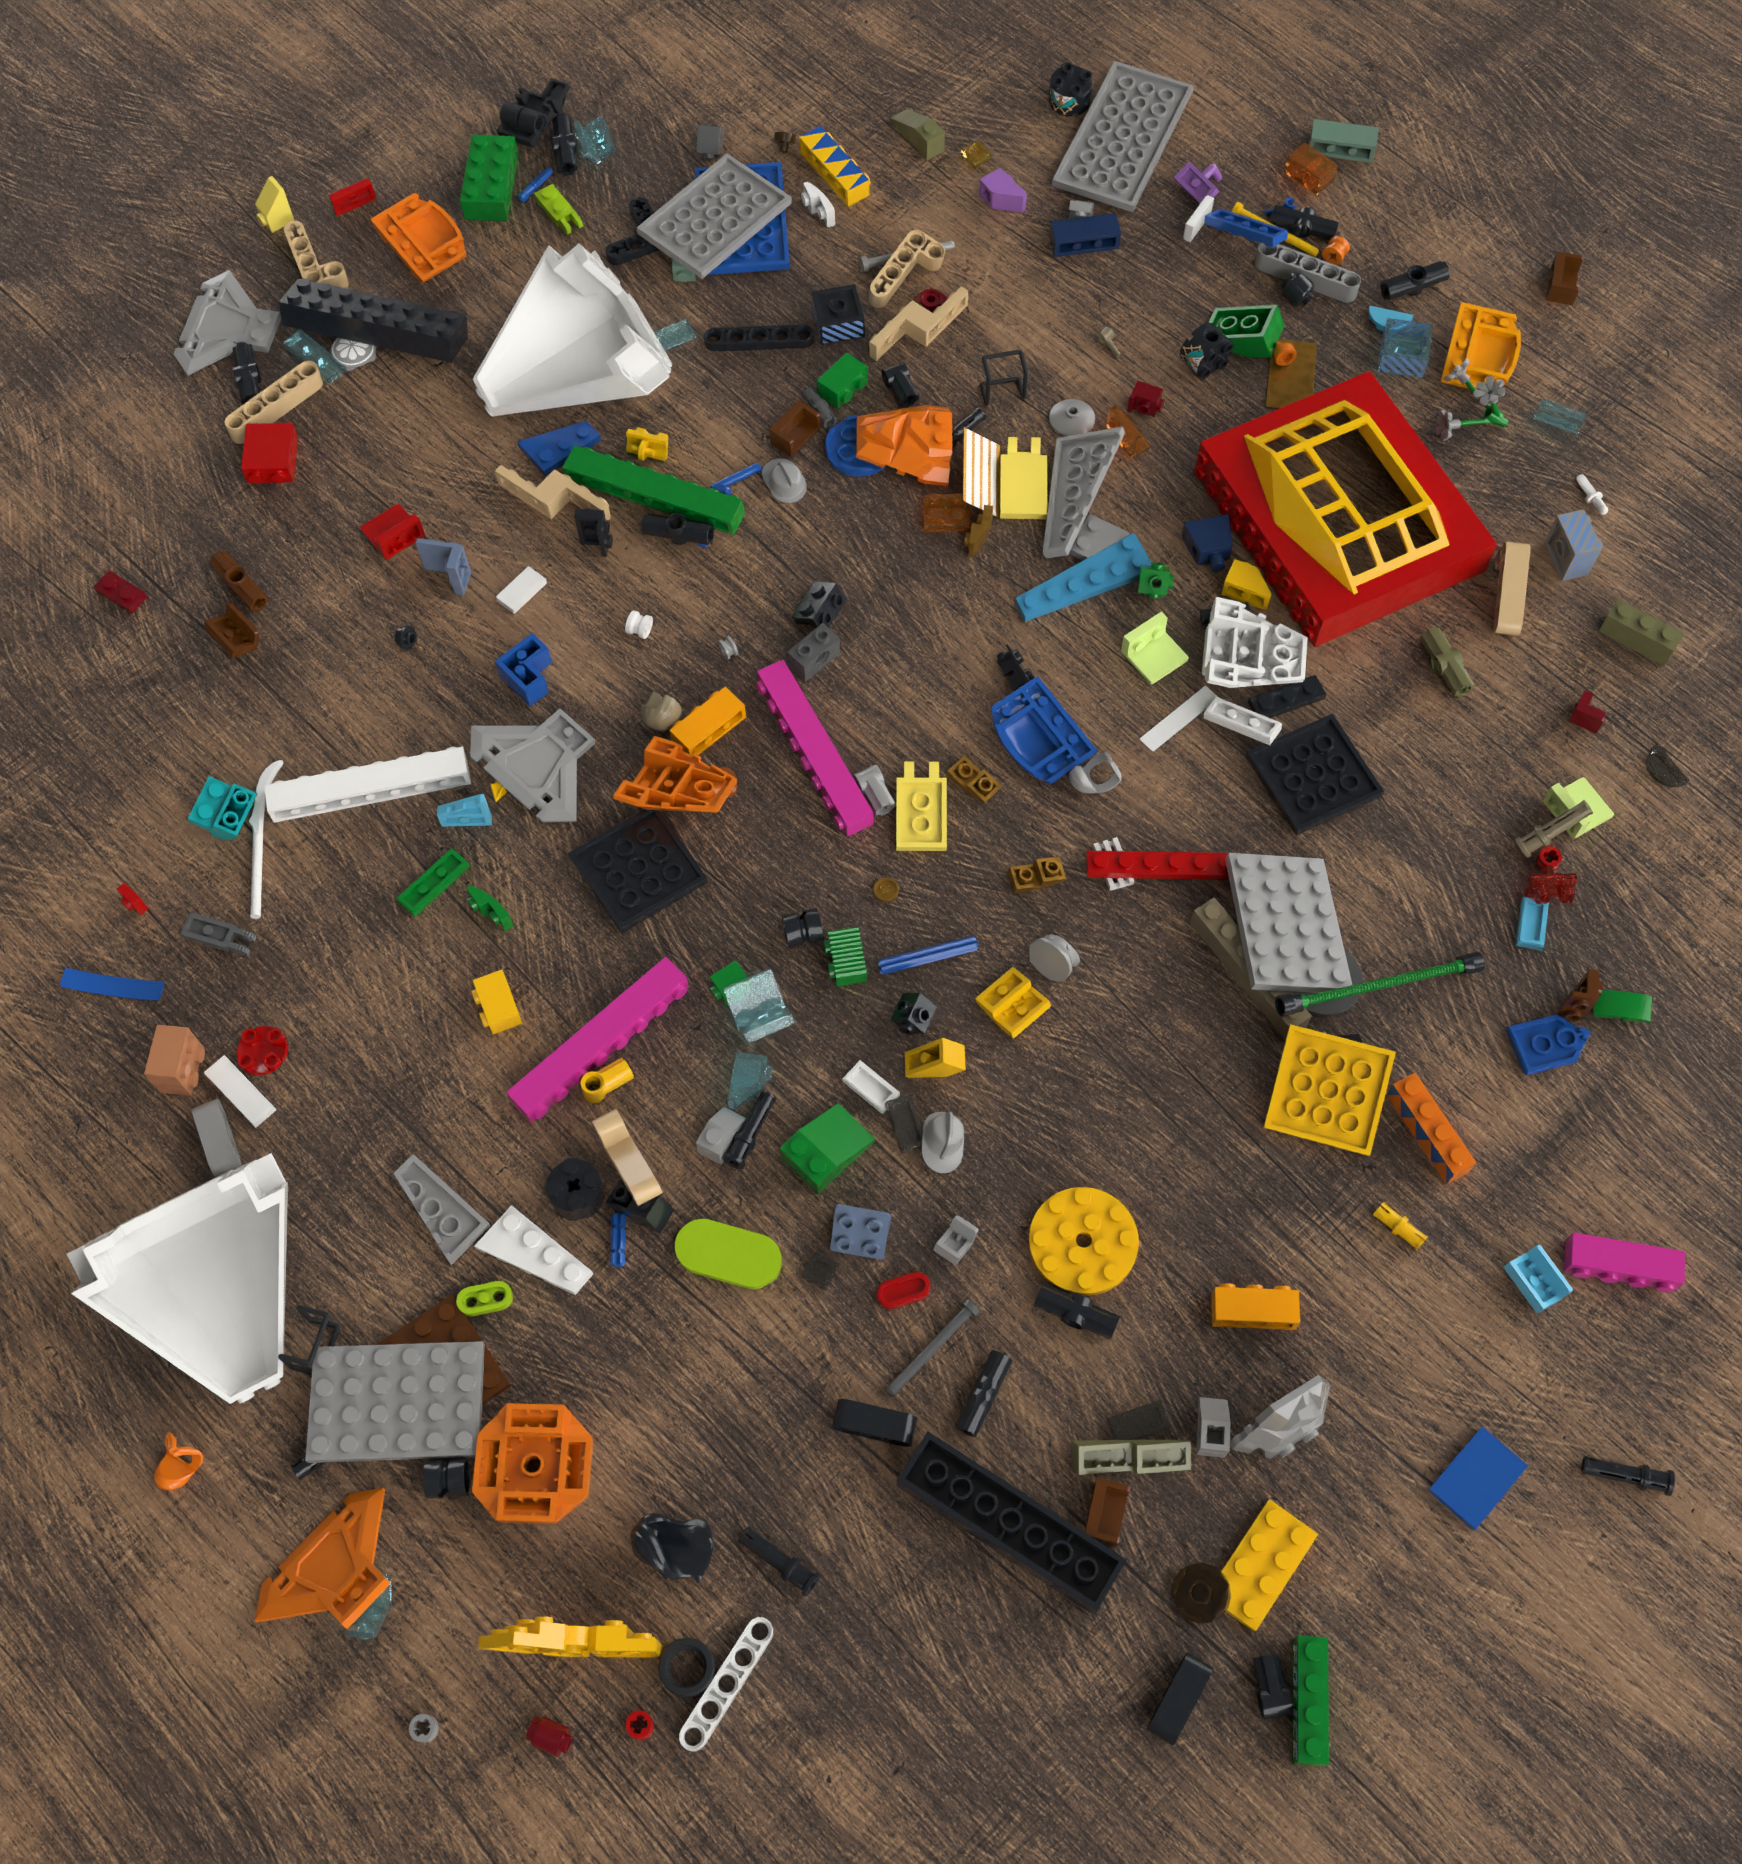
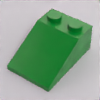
[1208,305,1285,358]
[780,1103,876,1194]

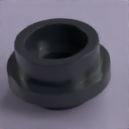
[395,625,417,650]

